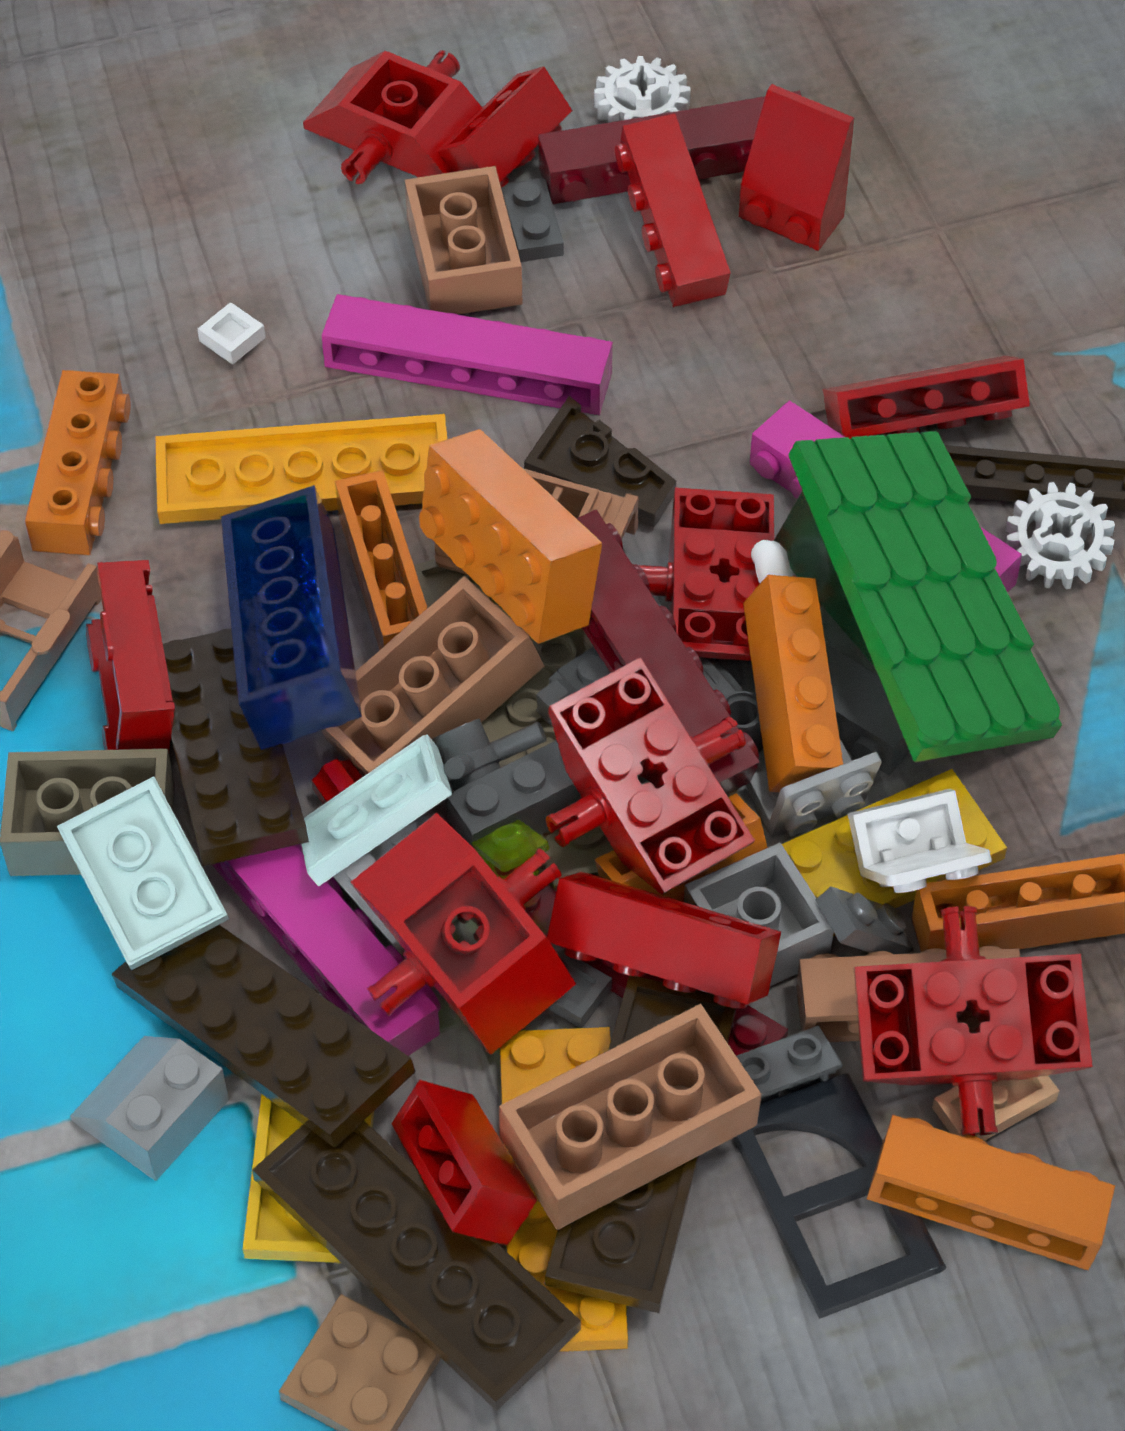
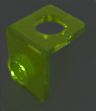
[472,819,550,879]

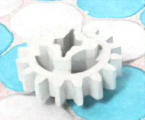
[594,56,691,123]
[1006,482,1115,589]

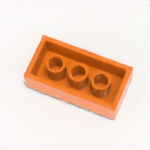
[419,429,602,644]

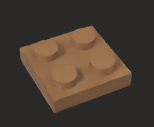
[279,1294,441,1431]

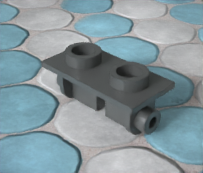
[736,1026,843,1104]

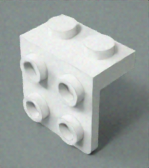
[847,789,992,893]

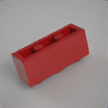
[438,66,573,188]
[391,1079,537,1245]

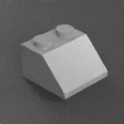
[70,1036,229,1181]

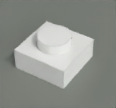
[197,302,266,365]

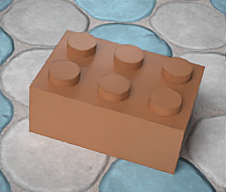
[405,166,523,314]

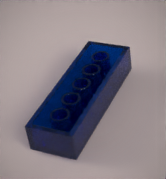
[221,485,362,750]

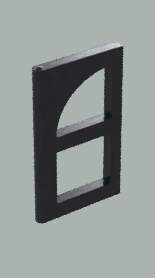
[734,1073,946,1319]

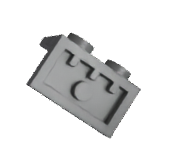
[745,740,882,838]

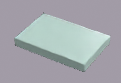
[302,734,452,887]
[57,776,229,970]

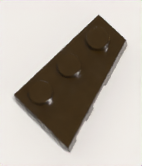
[524,396,676,527]

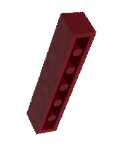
[538,90,802,205]
[576,509,760,795]

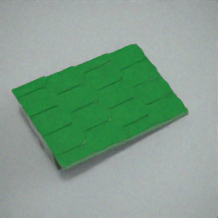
[774,431,1062,762]

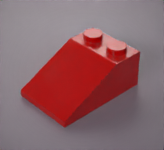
[739,84,854,251]

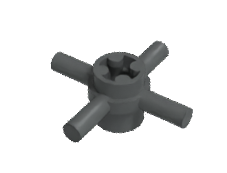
[432,718,547,791]

